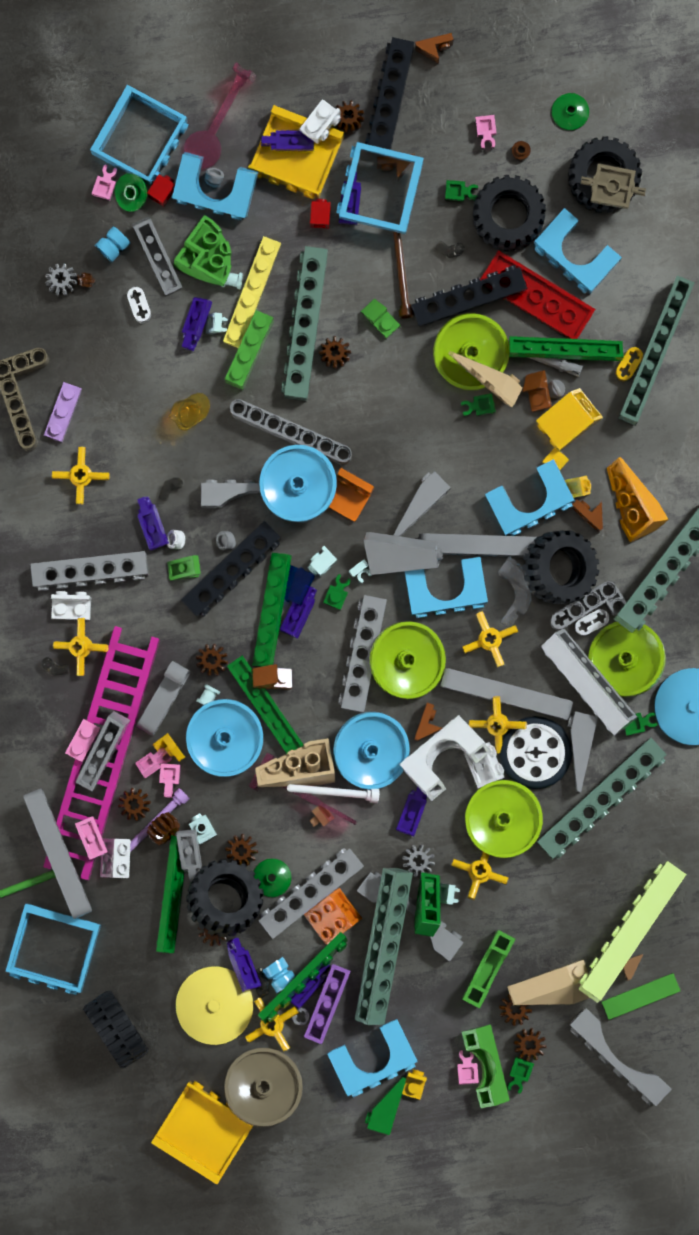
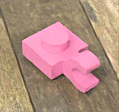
[135,747,172,778]
[159,764,181,798]

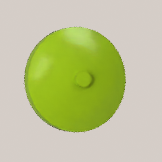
[433,313,509,390]
[370,621,446,699]
[588,622,666,697]
[465,780,543,858]

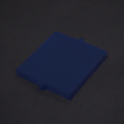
[285,565,315,605]

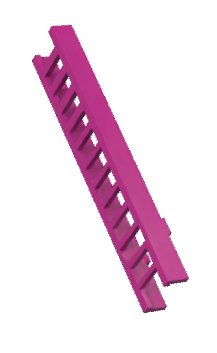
[43,626,160,880]

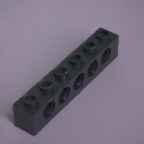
[365,37,414,150]
[411,265,528,327]
[181,521,281,618]

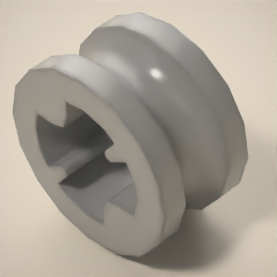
[292,1008,310,1026]

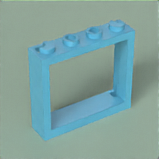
[90,85,189,186]
[336,142,424,235]
[6,904,101,995]

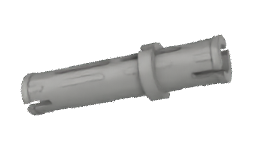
[526,357,583,377]

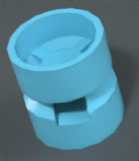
[95,226,131,262]
[262,957,296,993]

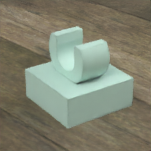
[205,312,228,335]
[349,559,372,583]
[440,883,460,905]

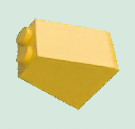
[536,388,603,450]

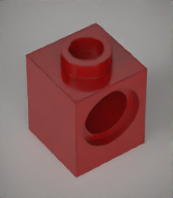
[147,174,175,207]
[310,199,331,229]

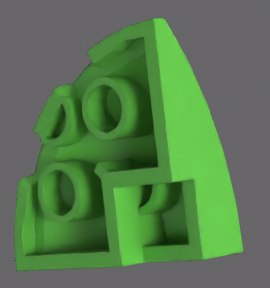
[173,215,231,286]

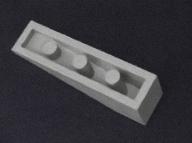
[132,216,182,295]
[393,471,451,537]
[76,711,131,791]
[567,711,598,793]

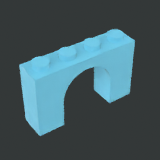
[172,152,258,220]
[533,208,622,295]
[485,459,575,536]
[404,557,488,619]
[327,1019,418,1097]

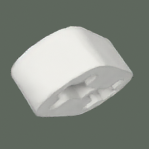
[127,287,151,323]
[575,609,609,636]

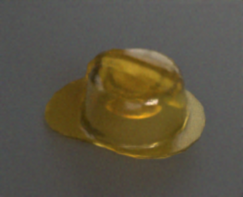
[168,393,210,430]

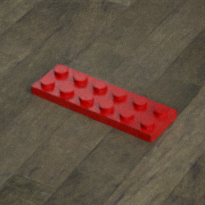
[480,250,596,339]

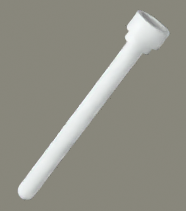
[287,784,379,804]

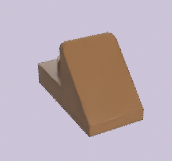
[622,954,643,980]

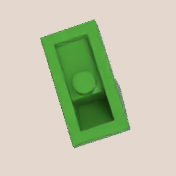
[361,299,400,339]
[167,555,201,581]

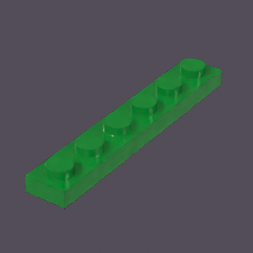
[508,336,624,361]
[252,552,292,667]
[227,655,303,754]
[156,835,185,953]
[258,932,348,1024]

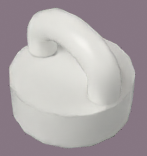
[167,530,185,549]

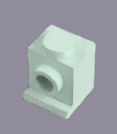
[308,546,337,577]
[189,814,217,845]

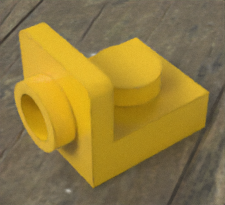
[565,475,591,498]
[153,733,185,761]
[402,1069,427,1100]

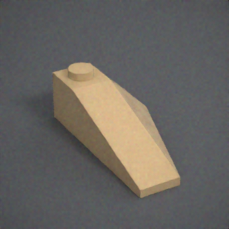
[448,351,522,407]
[255,738,335,787]
[507,960,590,1005]

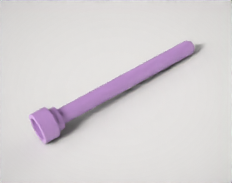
[130,788,190,852]

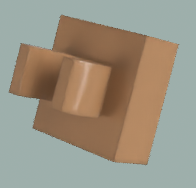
[310,803,334,827]

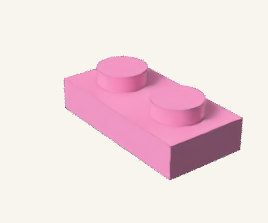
[65,719,101,762]
[75,816,108,860]

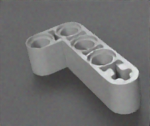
[550,581,626,631]
[136,661,190,736]

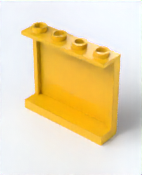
[248,105,344,199]
[151,1081,253,1184]

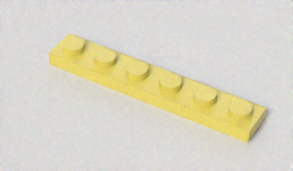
[223,236,281,348]

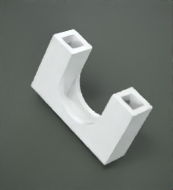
[400,715,491,801]

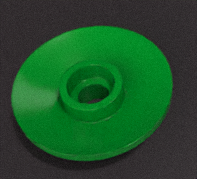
[552,93,589,130]
[115,173,147,212]
[254,858,291,897]

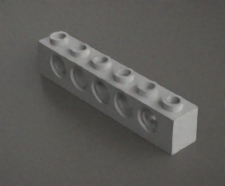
[31,551,149,591]
[338,595,387,713]
[258,848,364,939]

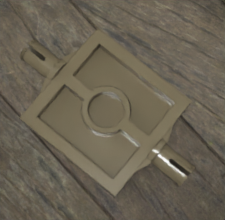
[580,164,646,209]

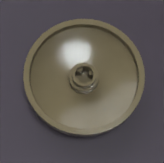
[224,1048,303,1127]

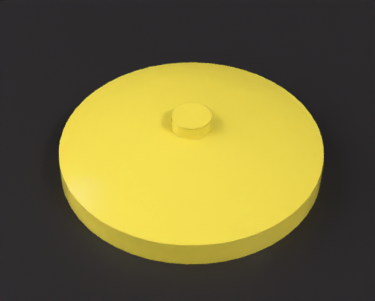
[176,966,254,1045]

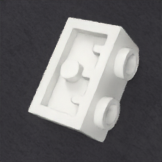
[300,99,341,144]
[51,591,91,620]
[463,742,504,788]
[100,838,131,878]

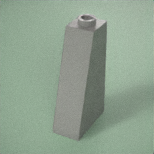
[364,532,443,575]

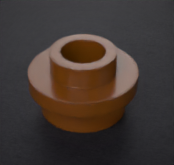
[512,141,531,160]
[76,272,96,287]

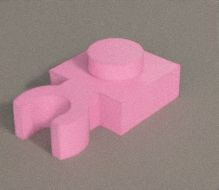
[475,115,496,150]
[92,164,117,201]
[457,1050,479,1085]

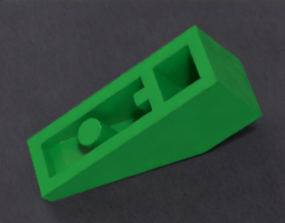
[414,872,441,937]
[365,1076,406,1135]

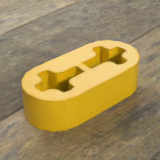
[616,347,643,382]

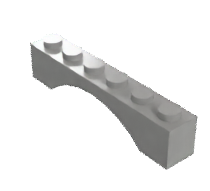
[201,480,261,508]
[357,872,463,961]
[569,1007,672,1106]

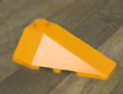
[607,457,669,542]

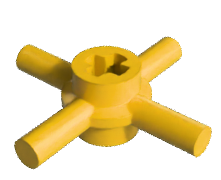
[52,447,110,505]
[462,611,518,667]
[53,618,109,676]
[469,696,527,753]
[451,852,509,900]
[245,997,299,1052]

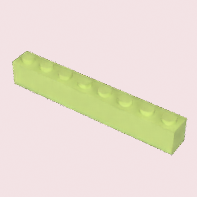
[578,861,687,1003]

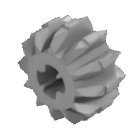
[45,263,77,296]
[402,845,435,877]

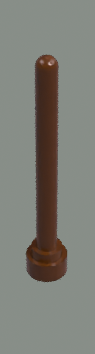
[393,232,414,319]

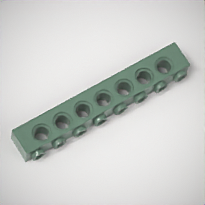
[281,246,328,401]
[618,275,695,426]
[614,508,699,633]
[536,738,667,859]
[355,868,413,1025]

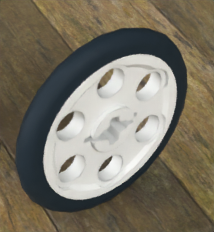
[499,716,572,789]

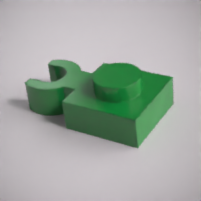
[445,180,478,202]
[461,393,496,416]
[323,574,350,610]
[624,713,658,736]
[508,1057,534,1094]

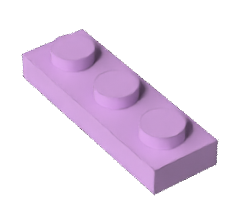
[44,382,82,442]

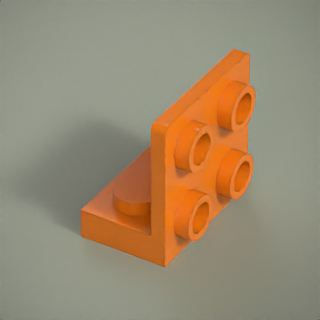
[329,468,374,522]
[304,888,363,945]

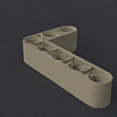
[0,348,49,451]

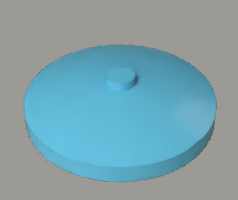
[260,445,337,522]
[654,668,699,745]
[186,699,263,776]
[333,712,410,789]

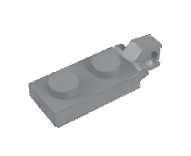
[176,829,202,882]

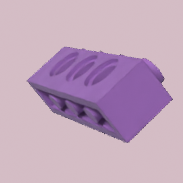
[304,964,351,1044]

